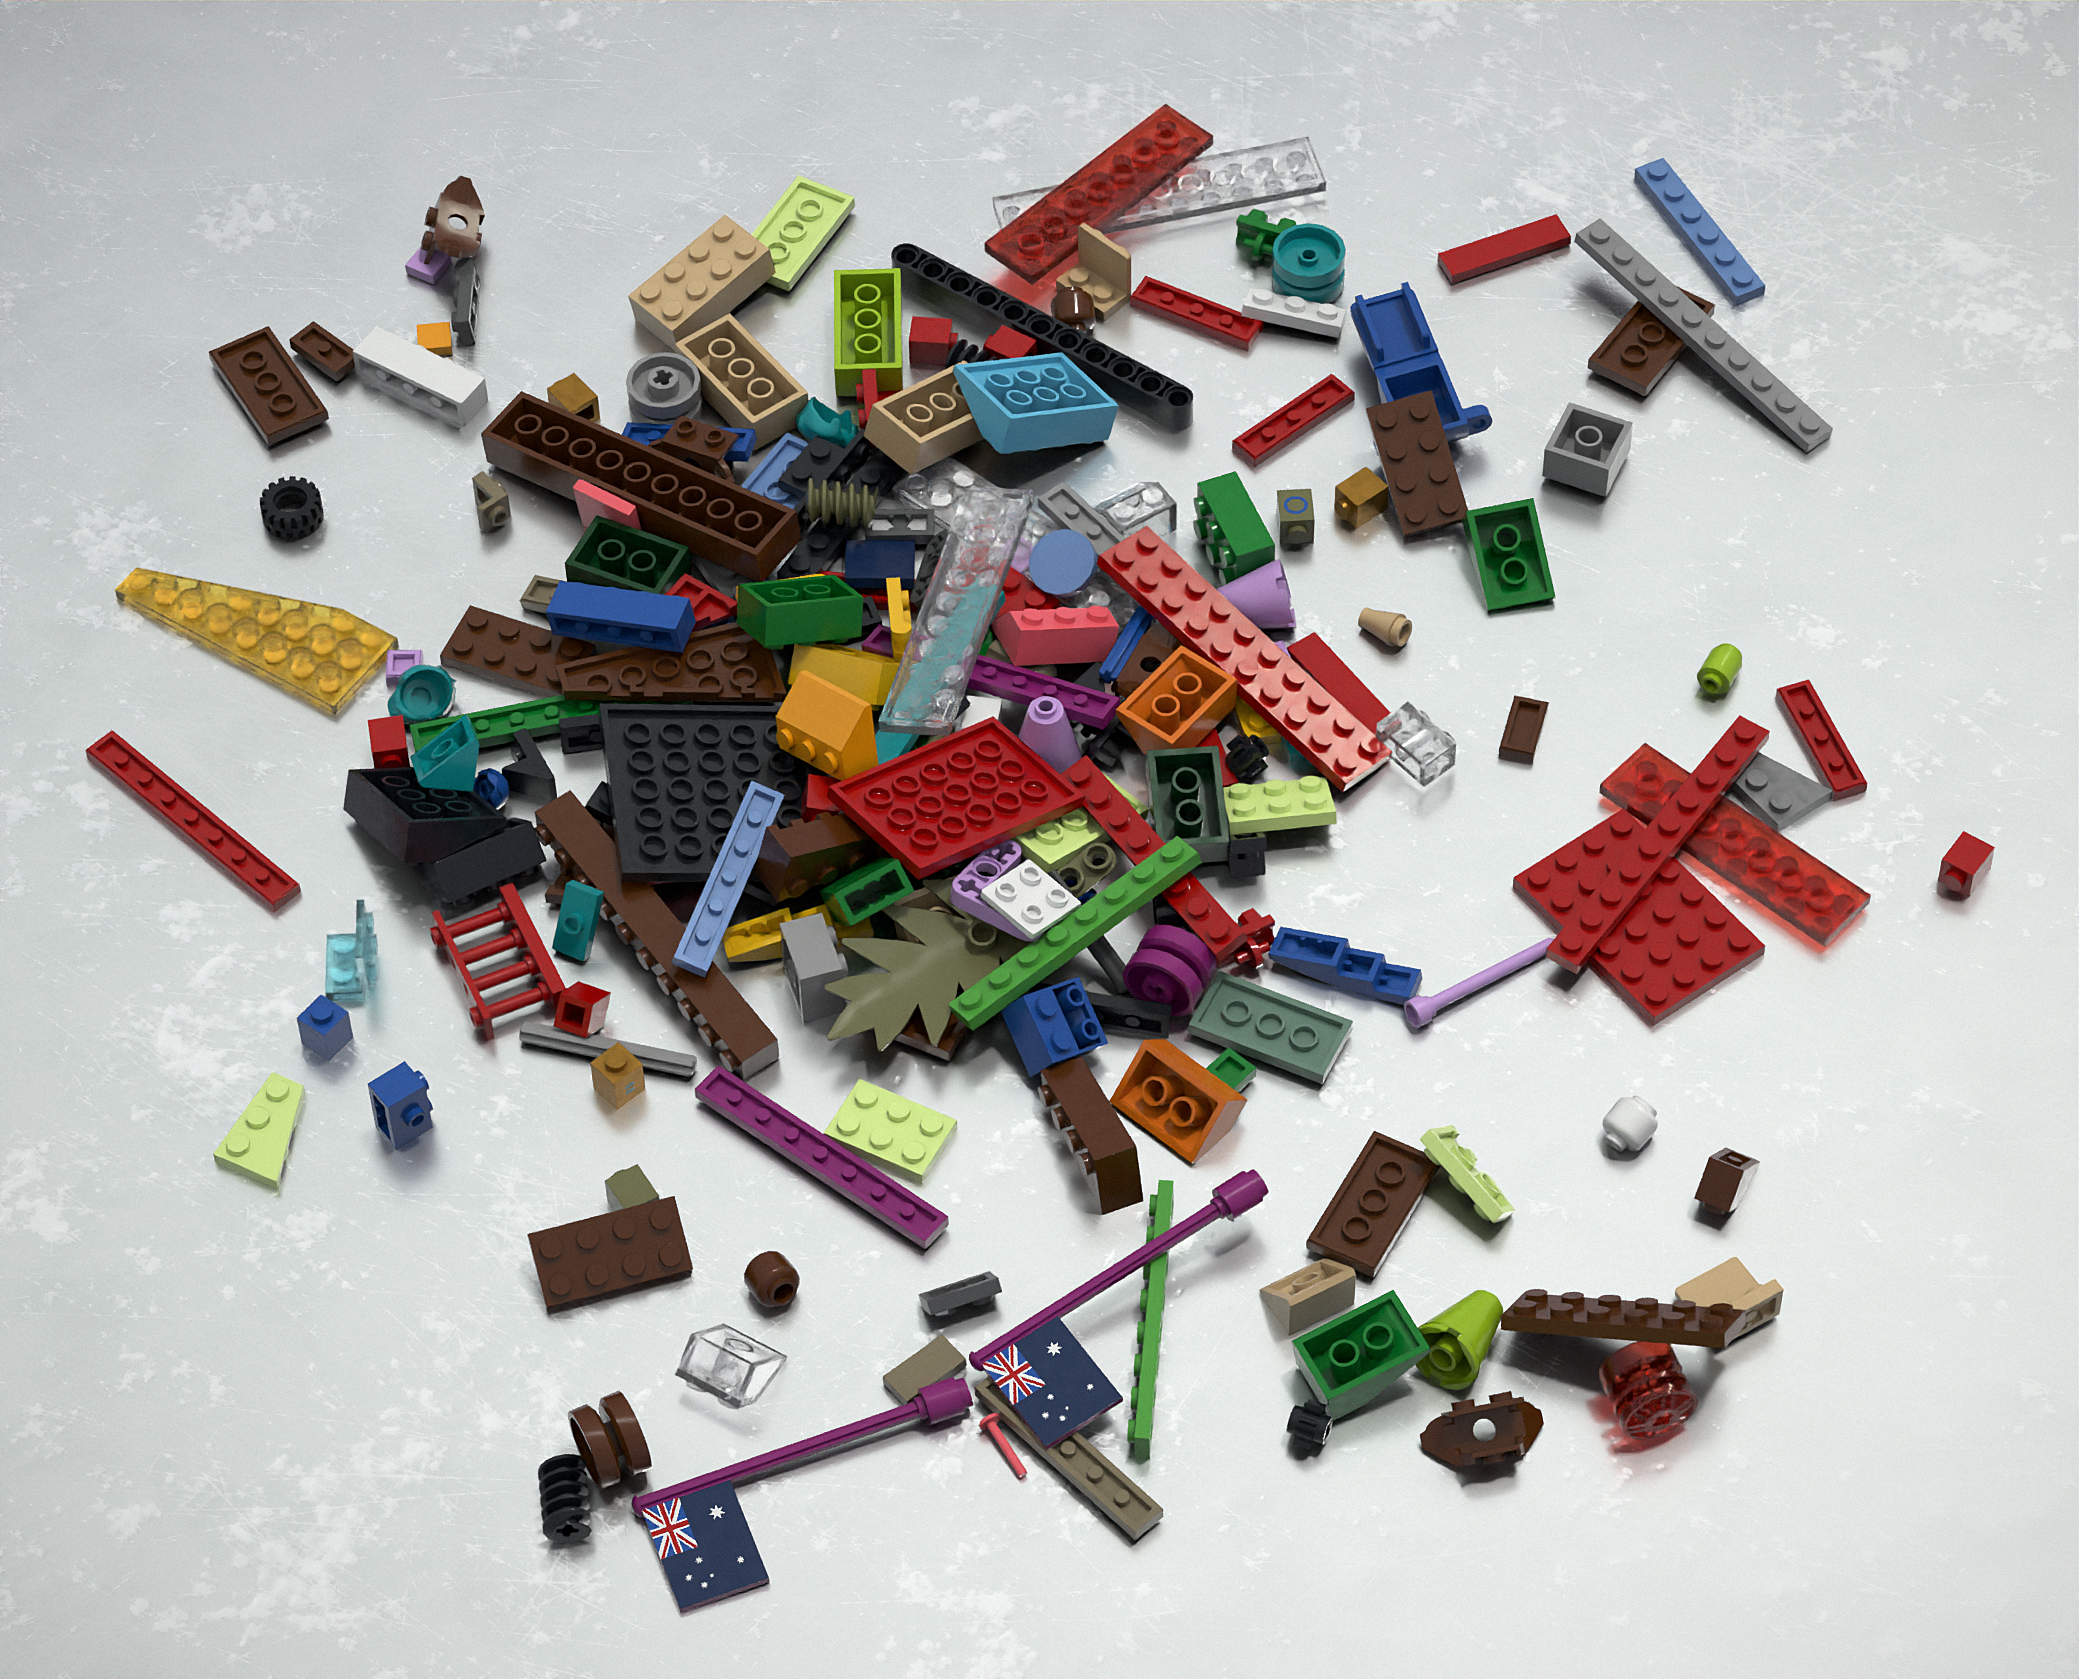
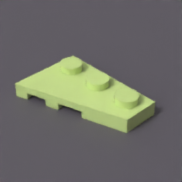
[213,1072,305,1190]
[1419,1125,1515,1223]

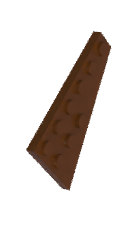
[555,622,787,702]

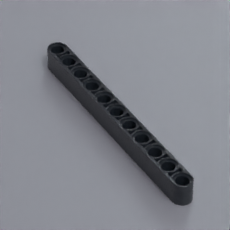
[891,243,1193,430]

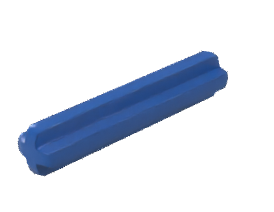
[1099,606,1155,684]

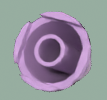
[1216,559,1296,629]
[1018,696,1082,774]

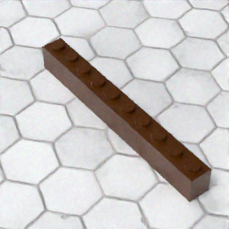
[534,790,779,1081]

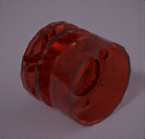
[1598,1341,1698,1440]

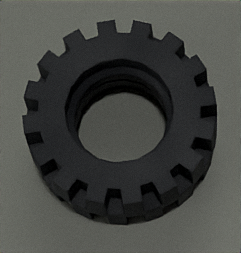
[260,476,324,540]

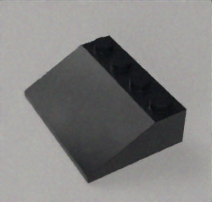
[343,767,507,866]

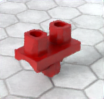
[1215,908,1275,969]

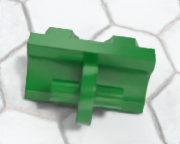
[1236,208,1296,262]

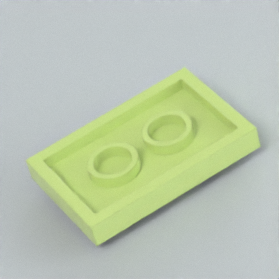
[1223,776,1337,835]
[824,1079,957,1183]

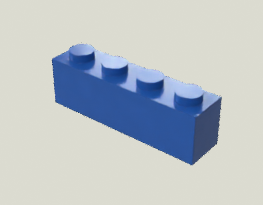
[546,581,696,653]

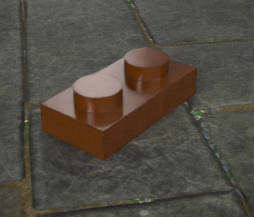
[289,321,355,381]

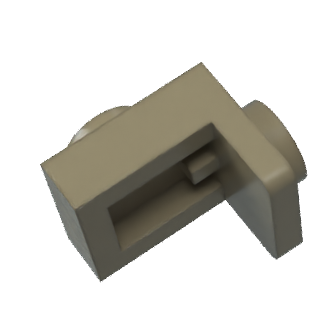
[472,471,511,533]

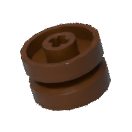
[567,1391,652,1491]

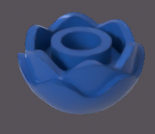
[473,768,509,810]

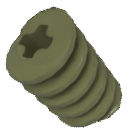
[805,478,878,529]

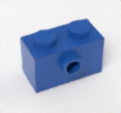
[368,1061,433,1150]

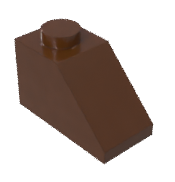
[1694,1147,1760,1214]

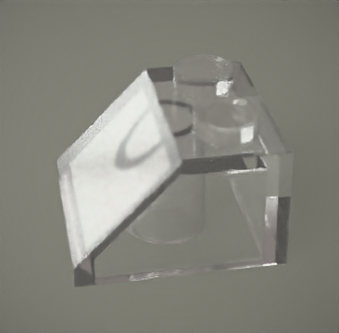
[1091,481,1177,538]
[675,1323,787,1410]

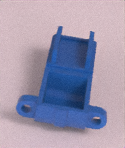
[1350,282,1493,456]

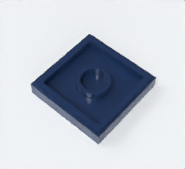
[845,539,915,589]

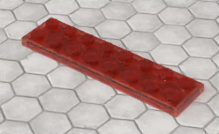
[984,104,1213,285]
[1599,743,1871,947]

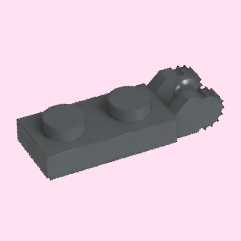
[451,257,480,345]

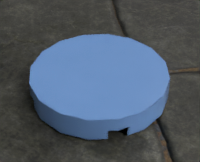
[1029,529,1098,598]

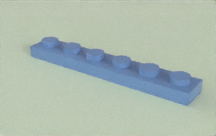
[1634,158,1765,305]
[671,781,784,978]

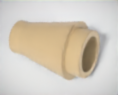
[1358,607,1412,647]

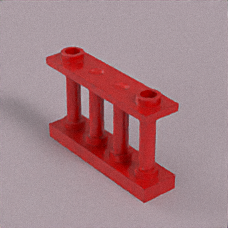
[429,883,566,1040]

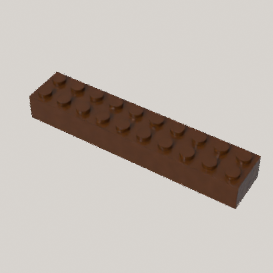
[481,391,801,582]

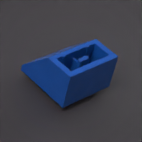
[1001,977,1109,1077]

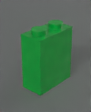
[819,856,914,926]

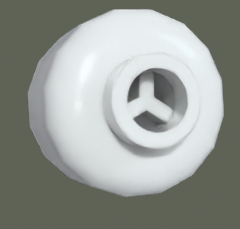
[1602,1095,1658,1152]

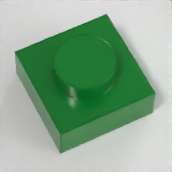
[1205,1047,1256,1092]

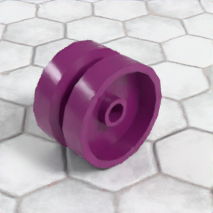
[1122,925,1217,1016]

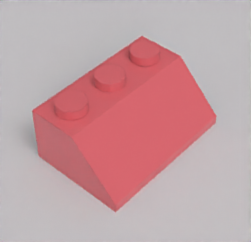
[991,606,1119,666]

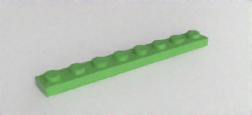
[948,836,1202,1031]
[1127,1180,1174,1459]

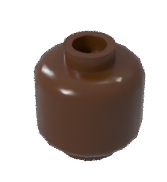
[1051,286,1096,334]
[744,1251,800,1307]

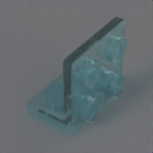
[325,899,378,1002]

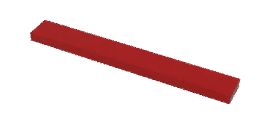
[85,730,301,913]

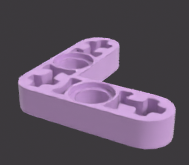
[950,839,1045,942]

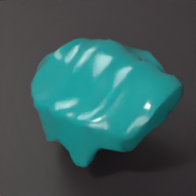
[795,396,859,448]
[387,665,457,724]

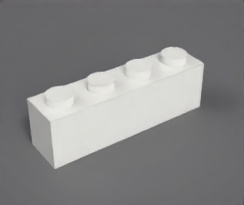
[353,326,488,426]

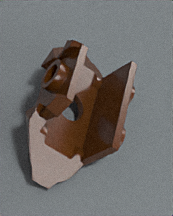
[420,176,485,264]
[648,416,739,484]
[1111,623,1186,702]
[1420,1391,1544,1467]

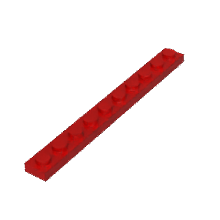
[1546,715,1770,974]

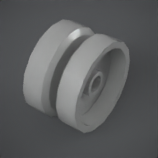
[626,352,703,425]

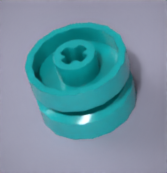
[1272,223,1346,304]

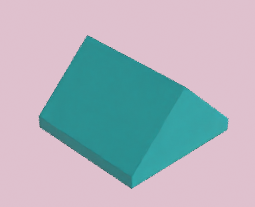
[410,715,480,792]

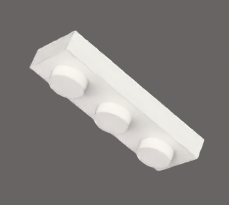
[1241,288,1346,338]

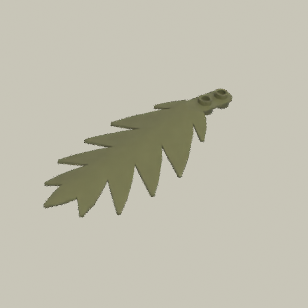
[825,843,1117,1051]

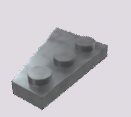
[1730,752,1833,833]

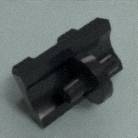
[1080,699,1133,767]

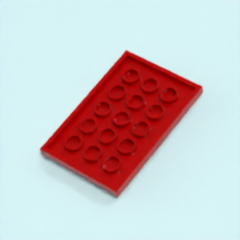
[827,716,1085,880]
[1513,808,1765,1026]

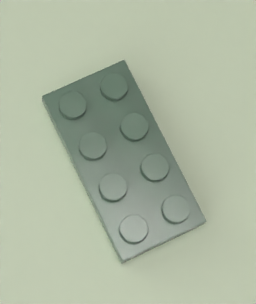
[1188,971,1353,1084]

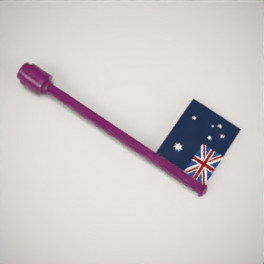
[969,1169,1269,1450]
[631,1377,973,1613]

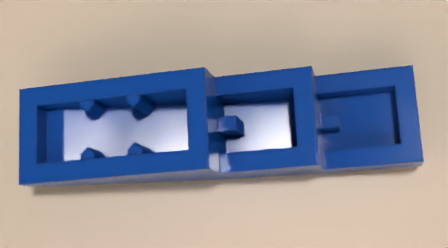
[1268,926,1423,1005]

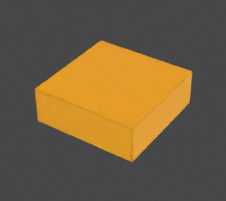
[417,322,452,355]

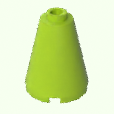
[1415,1290,1503,1390]

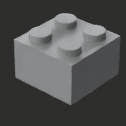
[1542,402,1633,497]
[780,913,848,1023]

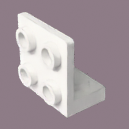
[980,859,1081,939]

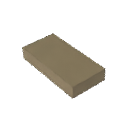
[883,1335,967,1405]

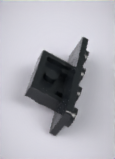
[778,428,871,534]

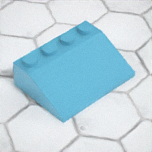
[953,352,1119,454]

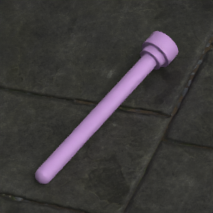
[1404,938,1554,1028]

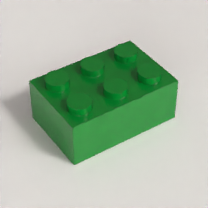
[1193,471,1275,586]
[737,575,863,650]

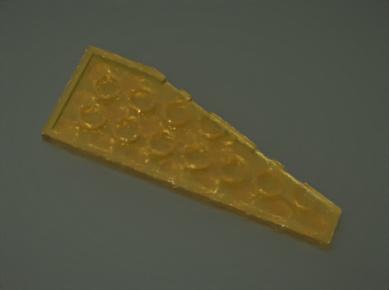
[115,567,399,715]

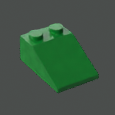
[1462,498,1556,612]
[1292,1289,1431,1421]

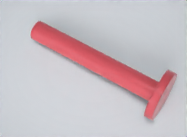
[978,1413,1028,1478]

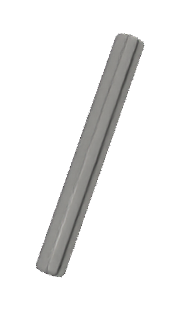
[519,1021,697,1077]

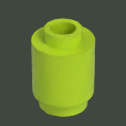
[1697,643,1742,694]

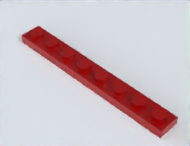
[1061,755,1248,962]

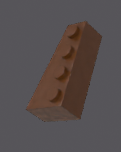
[754,810,891,902]
[1038,1056,1144,1215]

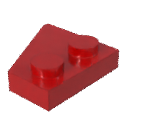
[665,573,738,633]

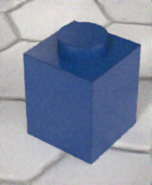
[297,994,353,1061]

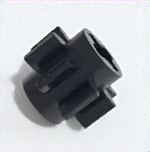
[1225,734,1269,778]
[1286,1399,1333,1450]

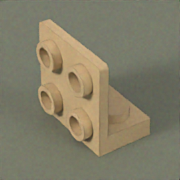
[1056,223,1131,322]
[1675,1257,1784,1339]

